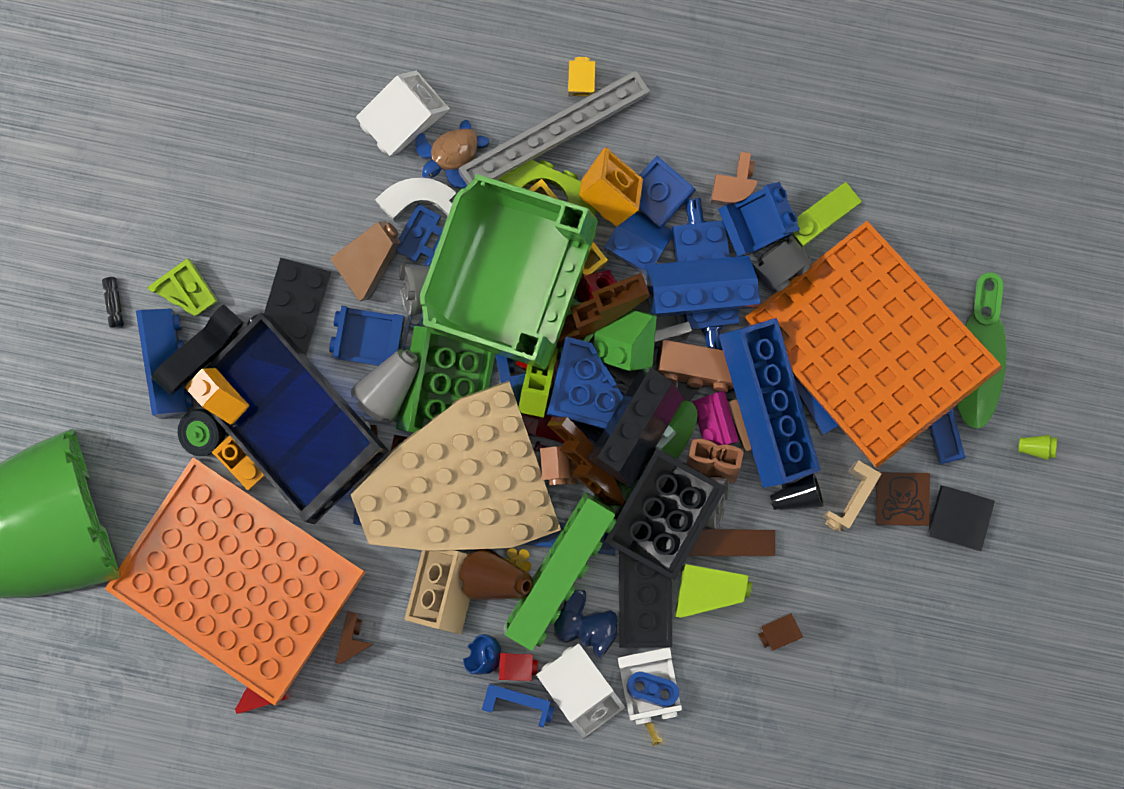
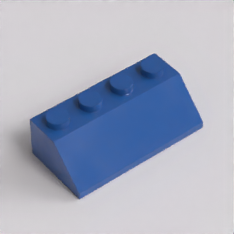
[645,256,760,317]
[136,308,194,419]

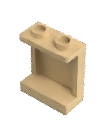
[822,460,881,532]

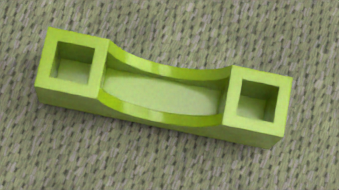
[497,160,598,216]

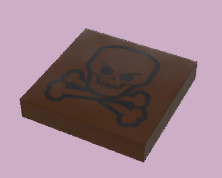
[876,472,930,526]

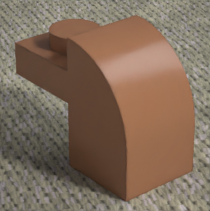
[711,152,757,206]

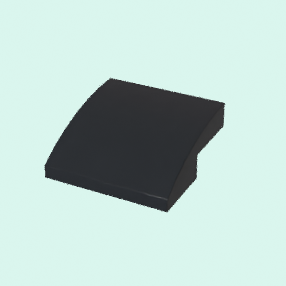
[927,485,995,551]

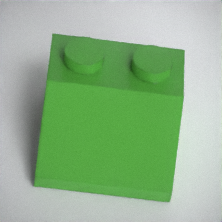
[594,309,657,371]

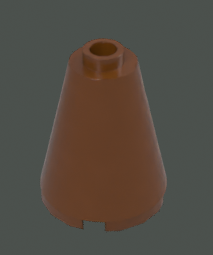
[460,549,533,601]

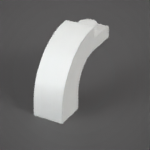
[375,178,457,222]

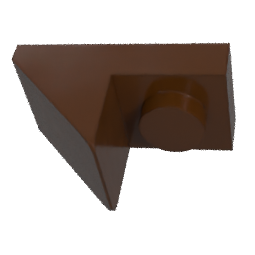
[335,611,374,664]

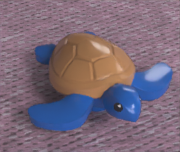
[415,120,489,189]

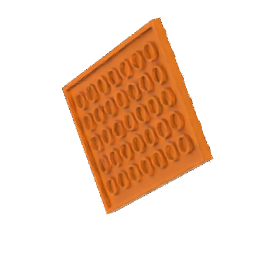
[105,457,365,706]

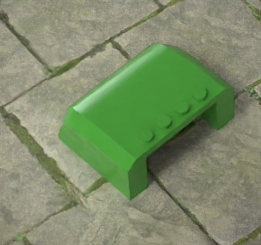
[420,174,598,370]

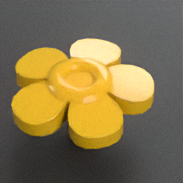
[505,548,531,572]

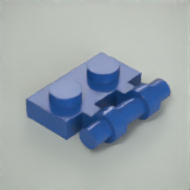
[396,203,443,266]

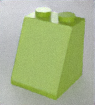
[674,564,752,618]

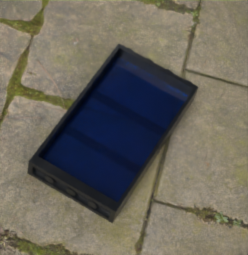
[192,313,389,525]

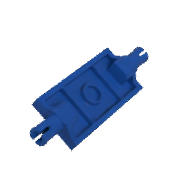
[672,198,740,350]

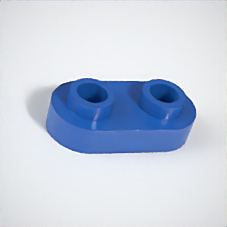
[626,672,679,708]

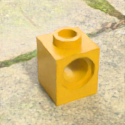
[568,57,595,97]

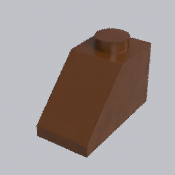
[758,613,803,651]

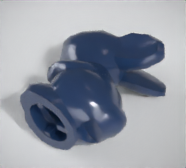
[554,589,618,659]

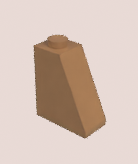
[330,221,401,301]

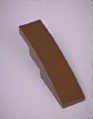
[556,273,650,349]
[547,417,625,506]
[688,529,775,556]

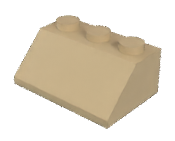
[404,550,470,635]

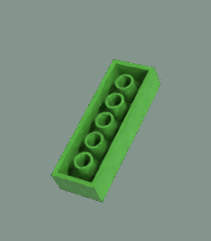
[504,491,616,651]

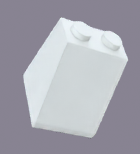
[356,70,450,156]
[536,644,626,739]

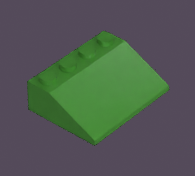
[396,326,495,433]

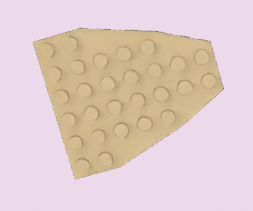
[350,381,561,551]

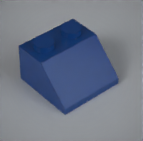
[604,211,673,275]

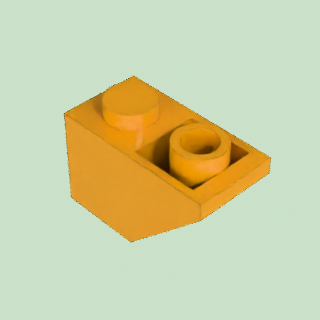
[212,435,266,492]

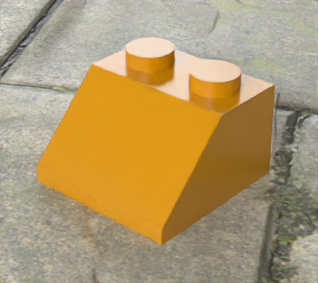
[579,147,643,227]

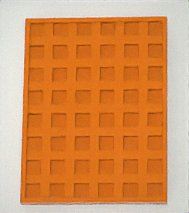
[745,221,1002,469]

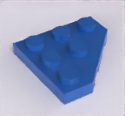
[546,337,623,429]

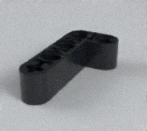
[151,304,244,396]

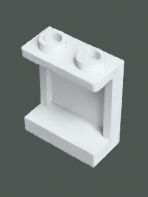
[617,647,682,725]

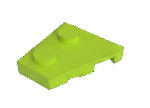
[147,258,219,316]

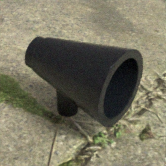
[770,473,824,510]

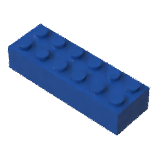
[719,318,821,488]

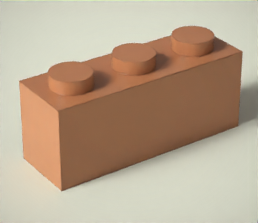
[655,340,734,392]

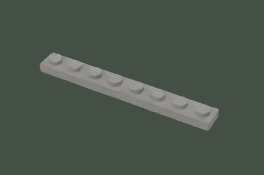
[458,71,650,185]

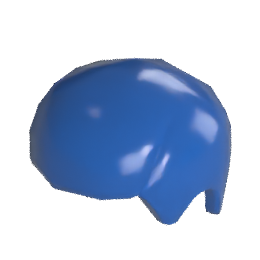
[463,634,501,675]

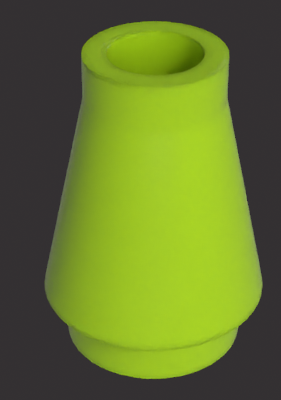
[1019,434,1057,461]

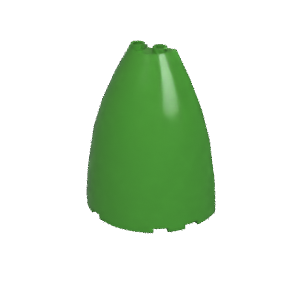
[0,429,121,598]

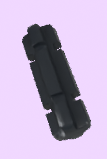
[102,277,124,328]

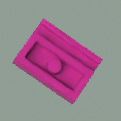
[692,391,739,446]

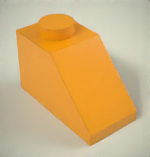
[185,368,249,425]

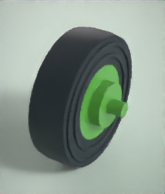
[178,409,225,456]

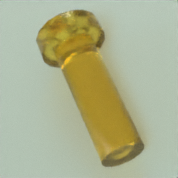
[645,722,662,746]

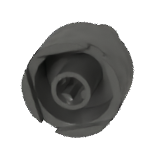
[752,234,811,292]

